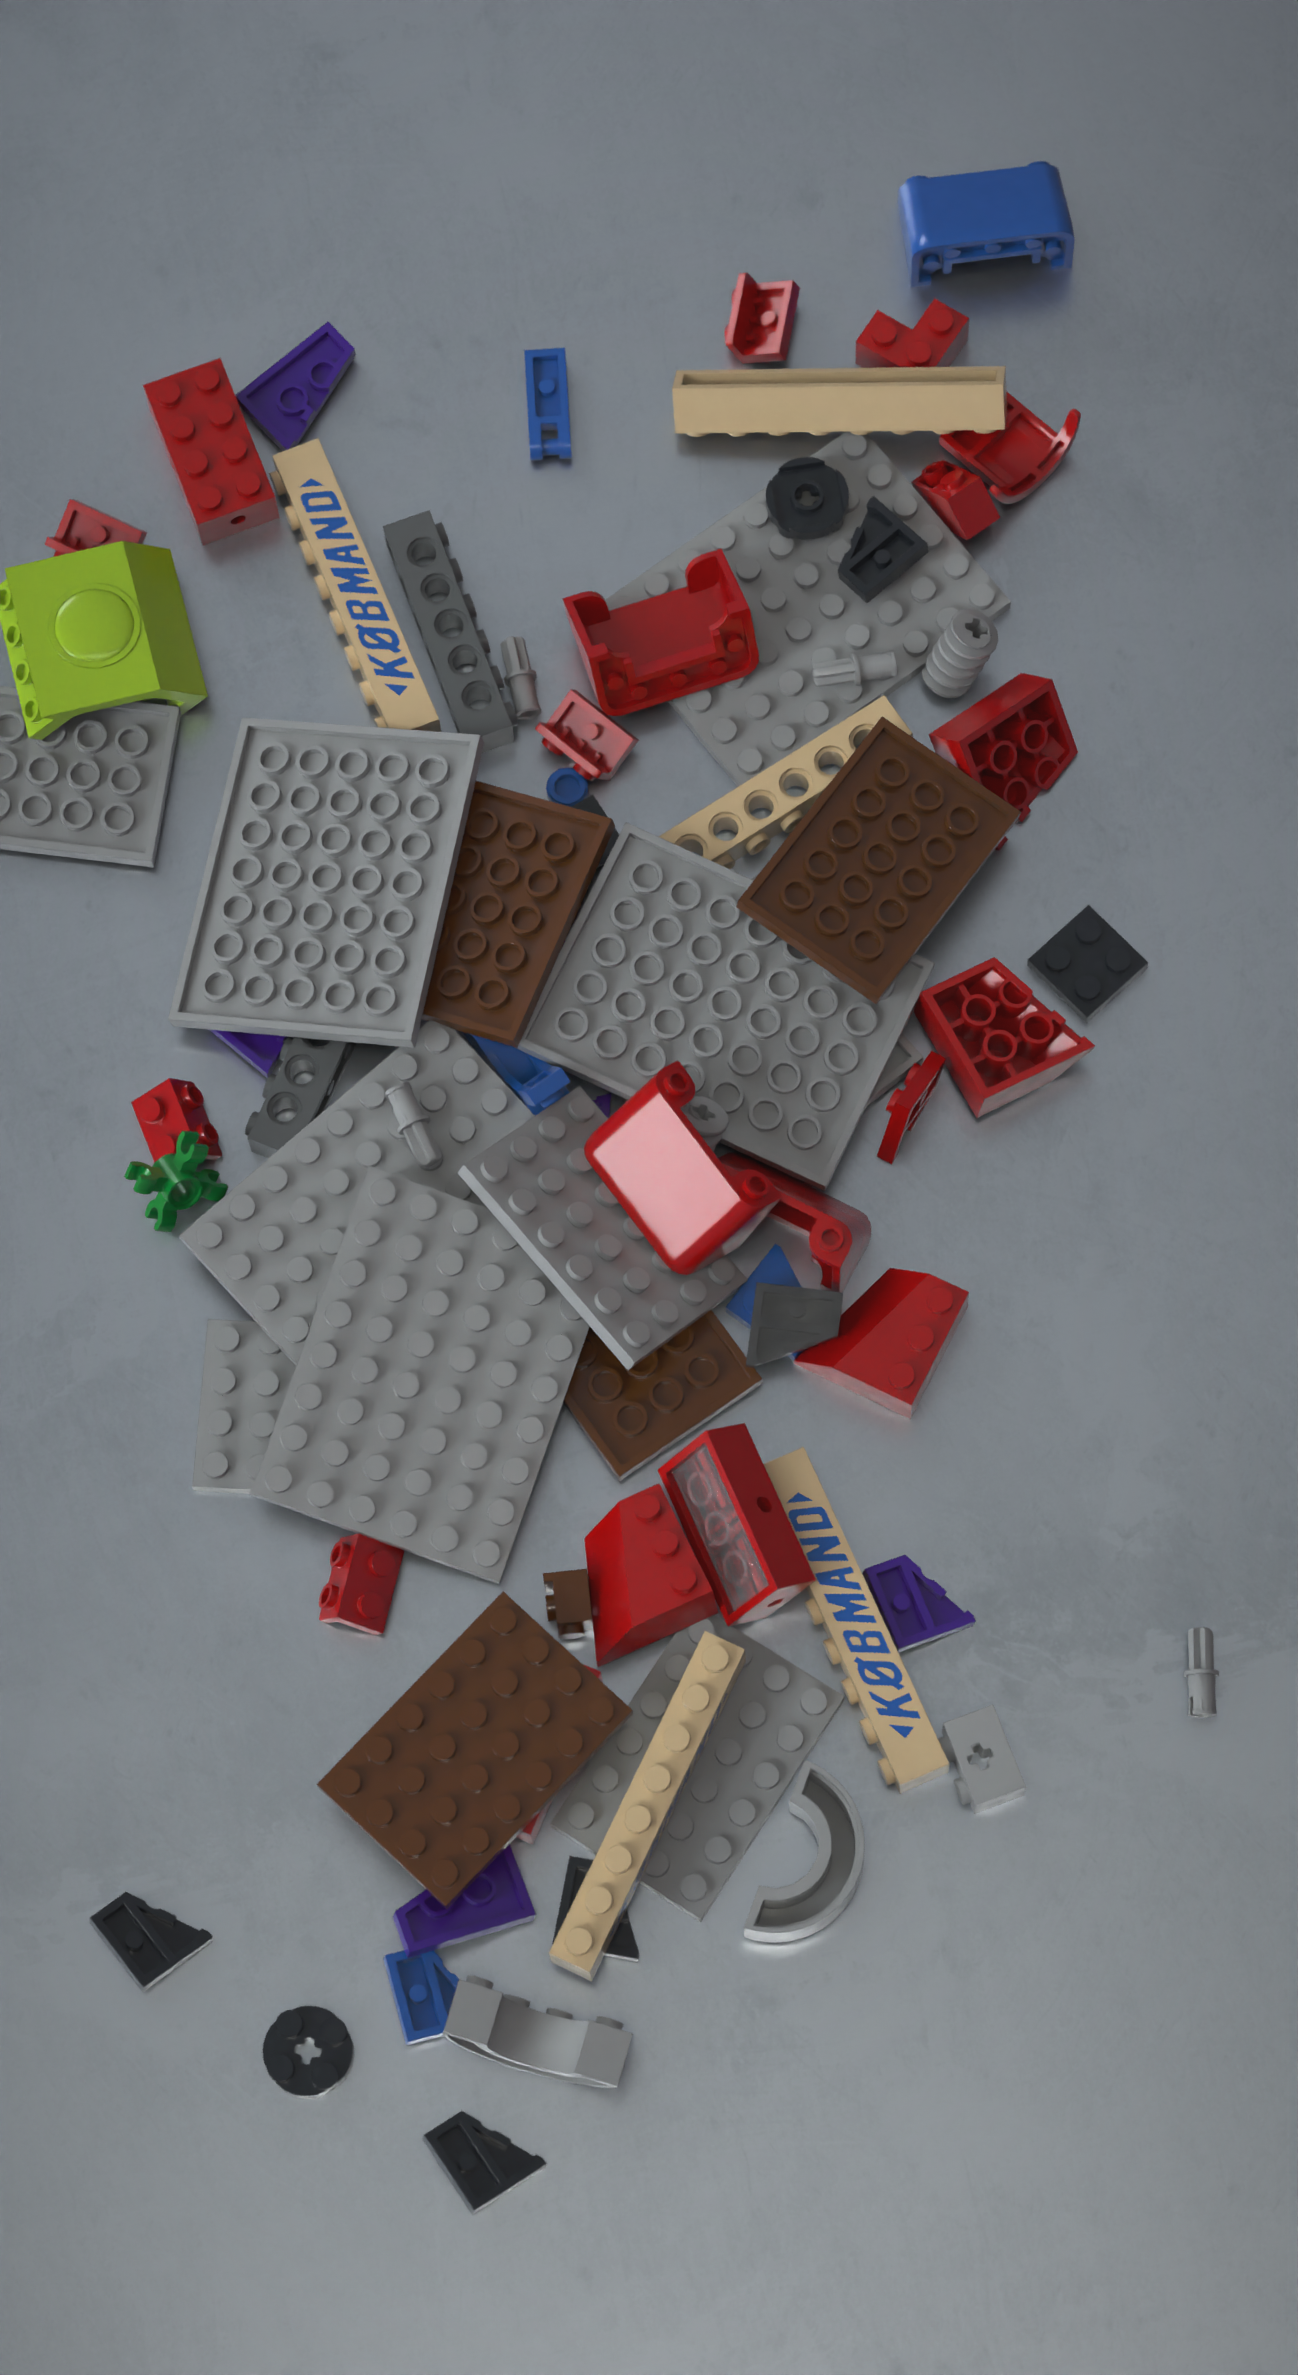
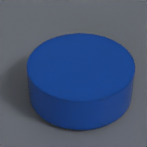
[546,767,589,807]

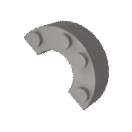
[744,1760,864,1942]
[443,1975,633,2088]

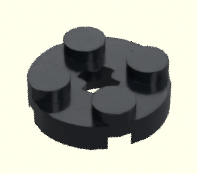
[766,457,849,540]
[263,2006,354,2099]

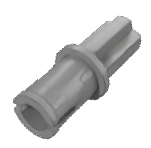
[501,636,542,720]
[812,650,897,687]
[384,1082,442,1167]
[1184,1627,1219,1717]

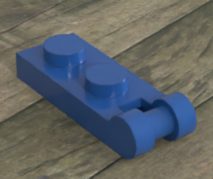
[524,348,572,461]

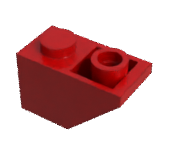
[911,460,1001,541]

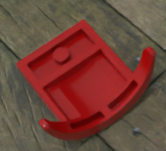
[939,391,1081,504]

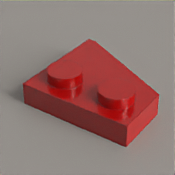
[877,1051,946,1164]

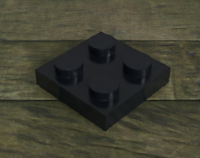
[1027,905,1148,1023]

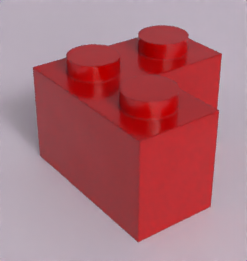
[855,298,969,368]

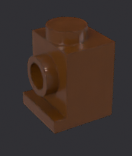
[543,1569,593,1639]

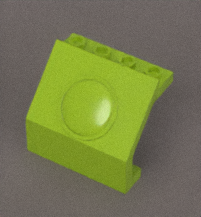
[0,541,208,740]

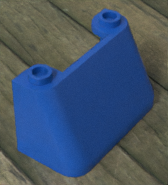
[898,161,1075,287]

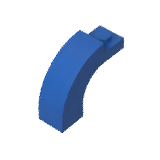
[463,1032,571,1116]

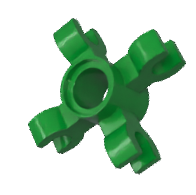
[124,1131,229,1232]

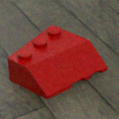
[929,673,1078,851]
[914,957,1095,1118]
[793,1268,969,1419]
[584,1483,718,1667]

